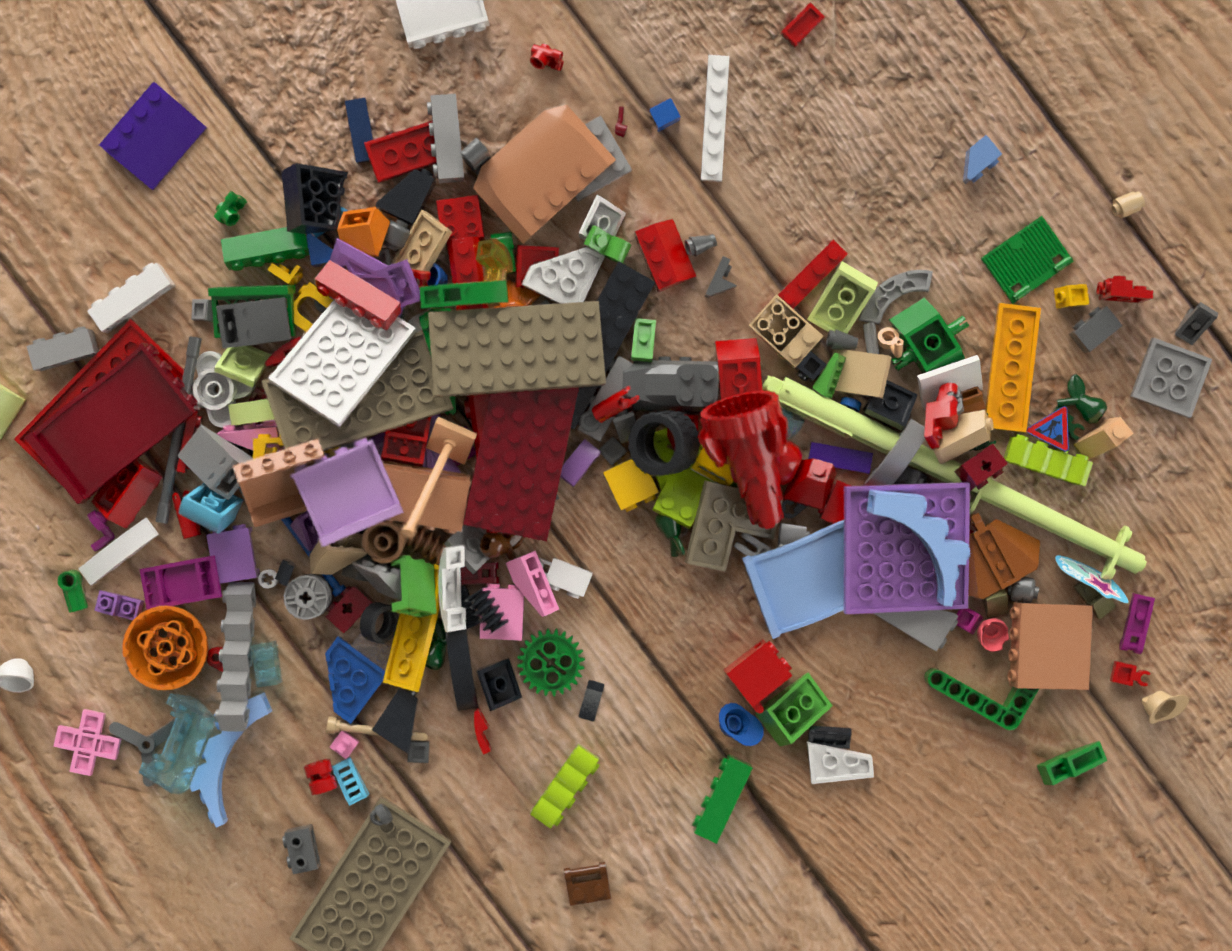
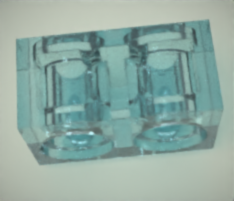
[251,640,282,687]

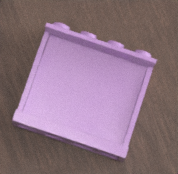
[291,438,403,547]

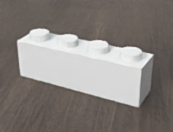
[87,263,176,333]

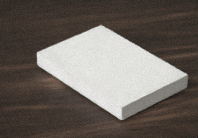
[917,355,983,410]

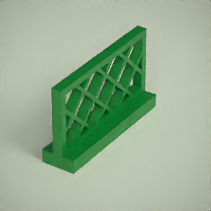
[208,285,296,338]

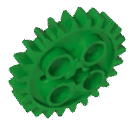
[517,628,585,697]

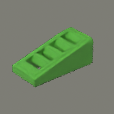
[812,353,846,398]

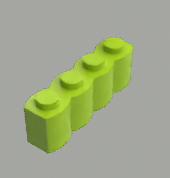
[1004,434,1093,486]
[530,743,600,829]

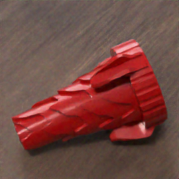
[698,391,788,529]

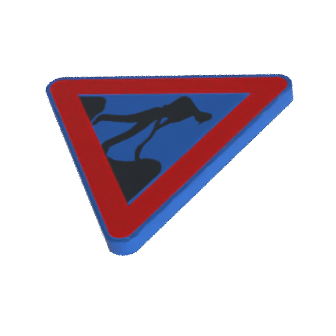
[1027,406,1069,452]

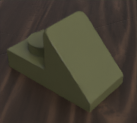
[1073,581,1116,620]

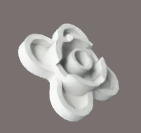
[191,351,255,427]

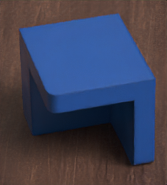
[649,98,681,132]

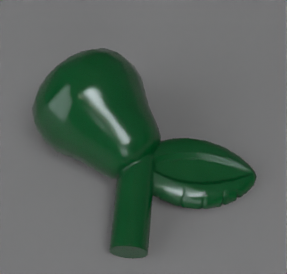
[1057,374,1107,424]
[655,514,685,557]
[425,617,447,670]

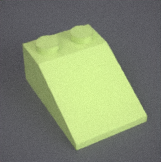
[807,261,878,334]

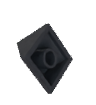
[477,658,522,711]

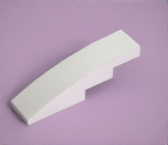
[79,517,159,585]

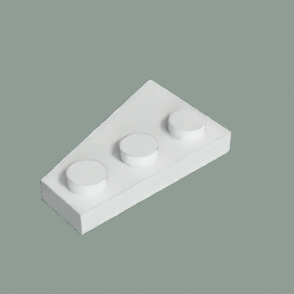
[807,742,874,784]

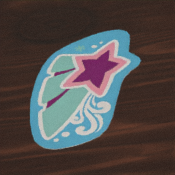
[1055,555,1128,603]

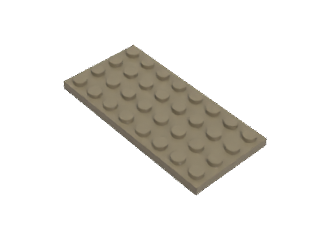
[428,301,606,397]
[262,330,453,452]
[289,796,451,951]

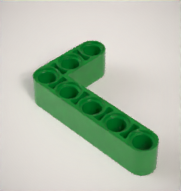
[924,668,1039,730]

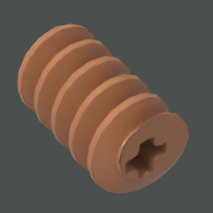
[407,524,447,565]

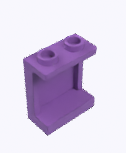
[207,524,260,584]

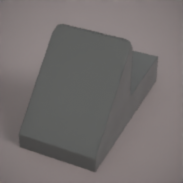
[705,256,737,298]
[1175,302,1218,345]

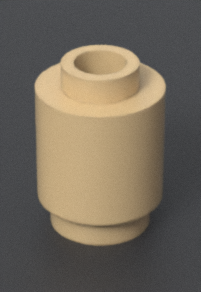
[1111,191,1145,219]

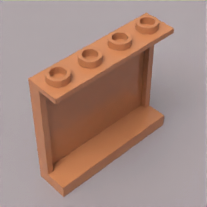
[233,439,324,528]
[1007,602,1093,690]

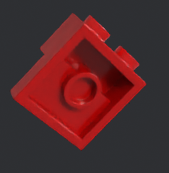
[1096,276,1154,303]

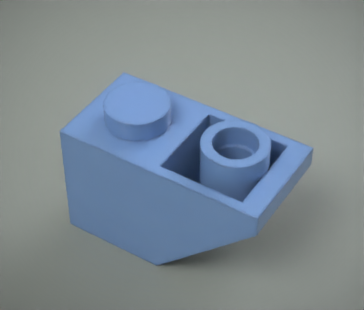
[963,135,1002,184]

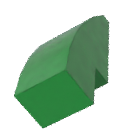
[1037,741,1108,785]

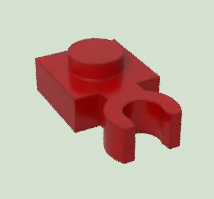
[1110,661,1150,686]

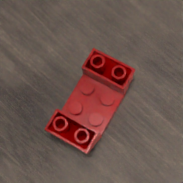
[715,338,763,400]

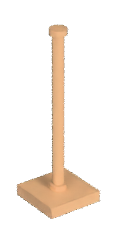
[401,417,477,538]

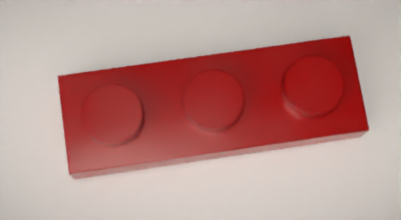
[176,411,202,473]

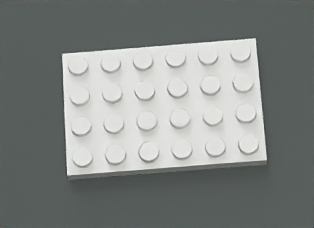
[268,300,416,427]

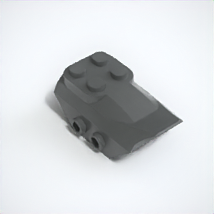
[623,357,718,415]

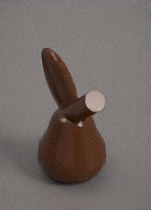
[480,532,525,561]

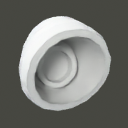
[0,658,34,692]

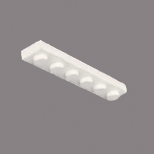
[701,55,729,182]

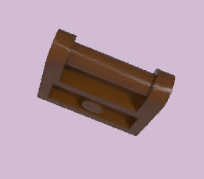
[564,862,611,906]

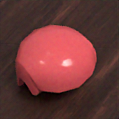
[977,618,1009,652]

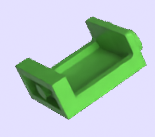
[391,555,436,618]

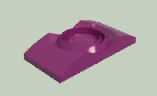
[139,555,222,610]

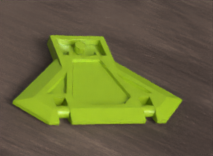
[652,428,738,529]

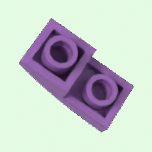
[560,439,601,487]
[94,590,144,620]

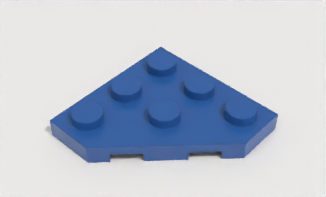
[325,636,385,724]

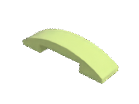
[228,399,275,425]

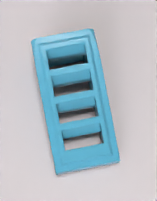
[332,757,369,806]

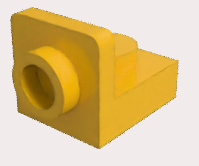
[268,263,303,285]
[1054,284,1090,309]

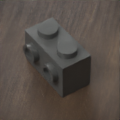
[1069,306,1123,354]
[282,824,321,874]

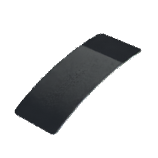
[578,680,604,722]

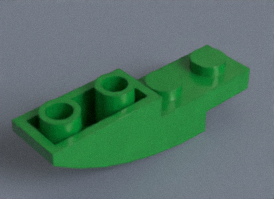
[420,280,508,308]

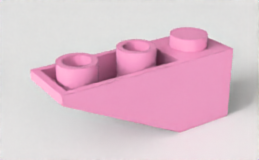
[217,420,284,452]

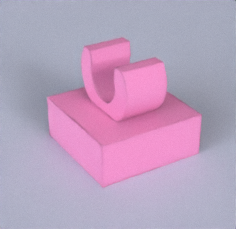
[330,731,359,759]

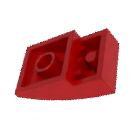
[381,416,432,467]

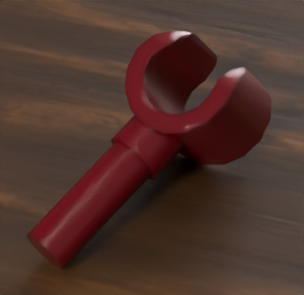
[614,106,628,137]

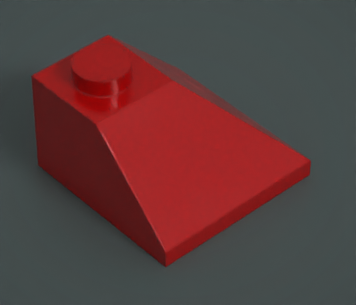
[783,458,837,511]

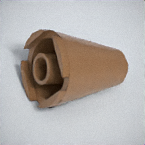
[362,521,408,563]

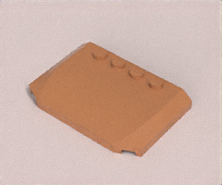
[473,104,616,245]

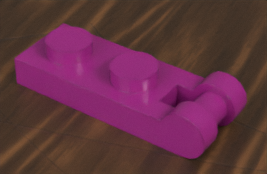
[1119,593,1155,655]

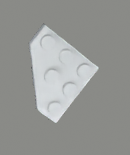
[521,247,605,304]

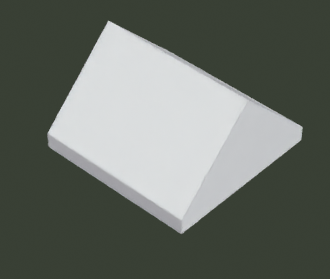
[579,195,626,240]

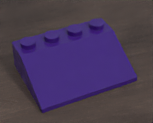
[99,82,207,190]

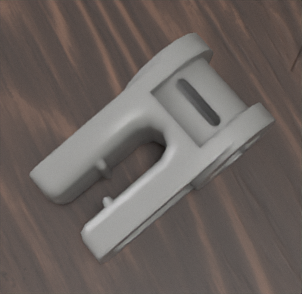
[734,533,773,556]

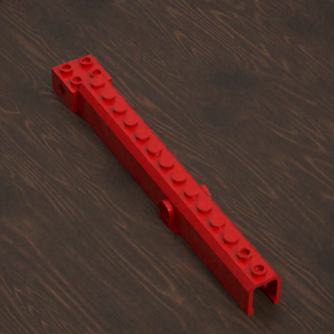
[436,195,497,533]

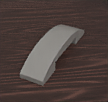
[864,419,925,486]

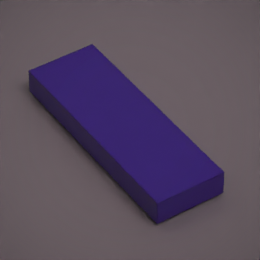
[808,442,873,474]

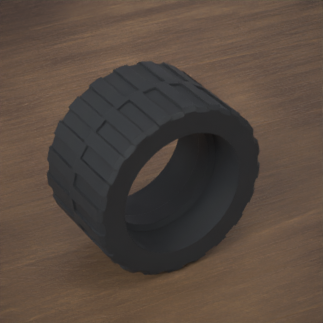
[628,410,700,476]

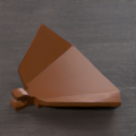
[968,513,1040,599]

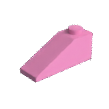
[506,551,559,617]

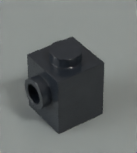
[795,351,827,382]

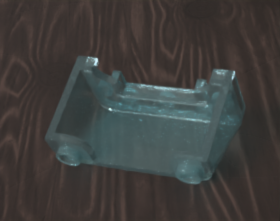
[138,694,215,794]

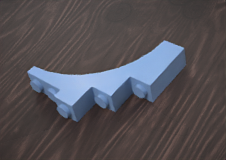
[867,490,970,606]
[183,692,272,828]

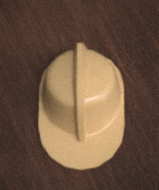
[1142,691,1189,724]

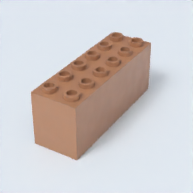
[382,460,470,534]

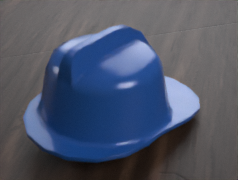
[719,703,764,746]

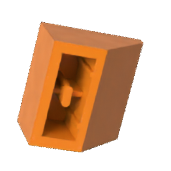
[337,207,390,257]

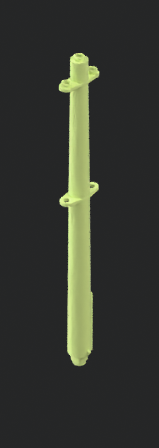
[762,375,1147,580]

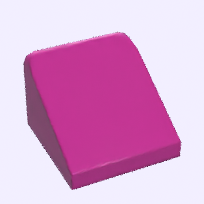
[956,608,983,635]

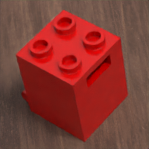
[724,639,793,714]

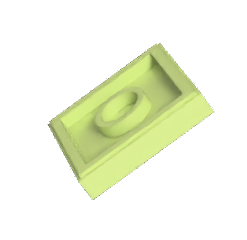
[214,345,271,387]

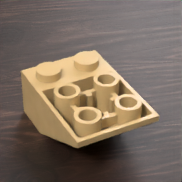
[748,294,823,369]

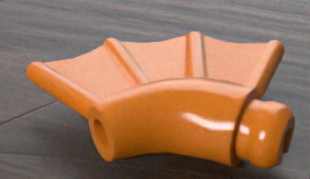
[494,280,540,308]

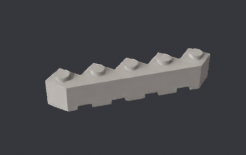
[215,582,256,731]

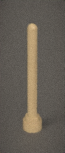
[326,717,428,741]

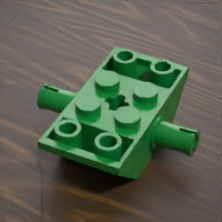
[889,298,969,374]

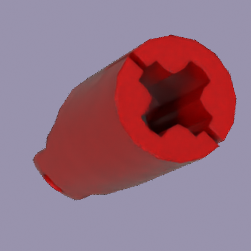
[592,386,640,423]
[172,490,202,539]

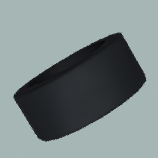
[360,602,399,644]

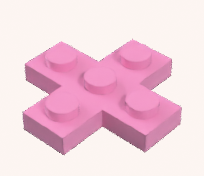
[53,709,122,776]

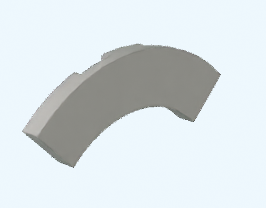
[859,270,933,325]

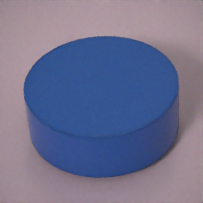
[840,397,862,412]

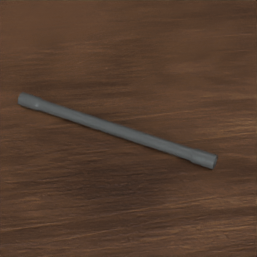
[155,336,202,524]

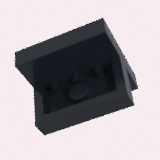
[863,380,918,431]

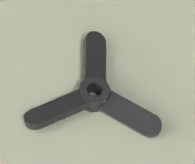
[109,718,184,787]

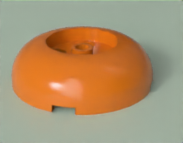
[122,606,208,690]

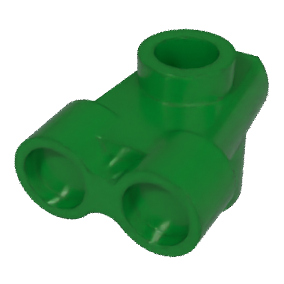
[214,191,248,226]

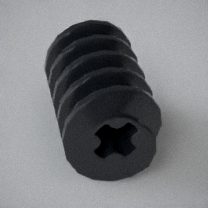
[465,587,509,634]

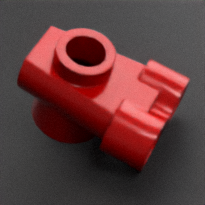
[530,44,564,72]

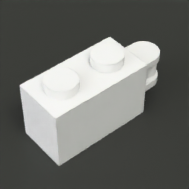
[538,557,593,599]

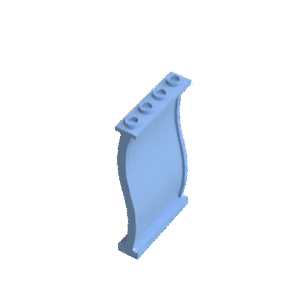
[742,520,844,639]

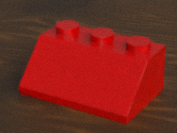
[634,219,697,292]
[91,458,162,529]

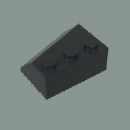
[281,163,348,234]

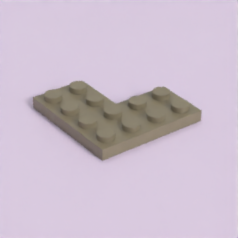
[685,480,783,572]

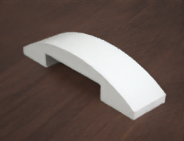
[438,545,466,632]

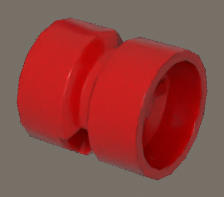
[303,758,338,795]

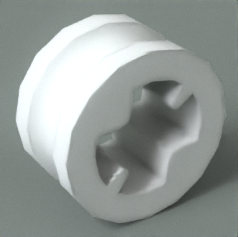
[258,569,279,589]

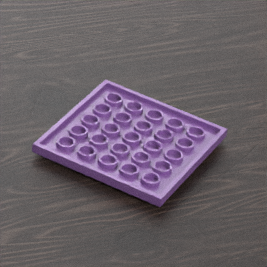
[844,482,970,614]

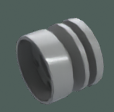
[284,574,334,620]

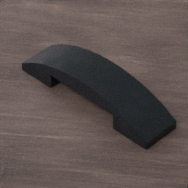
[446,629,479,711]

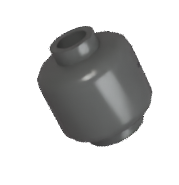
[383,218,410,251]
[1007,576,1039,603]

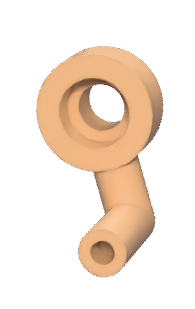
[878,327,903,358]

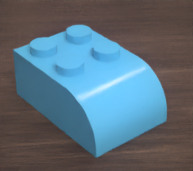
[179,483,243,534]

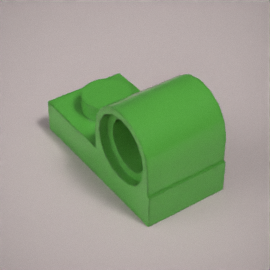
[584,225,632,263]
[631,318,656,362]

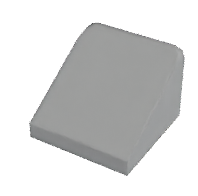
[191,299,219,322]

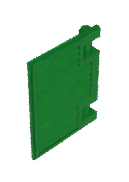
[981,216,1074,304]

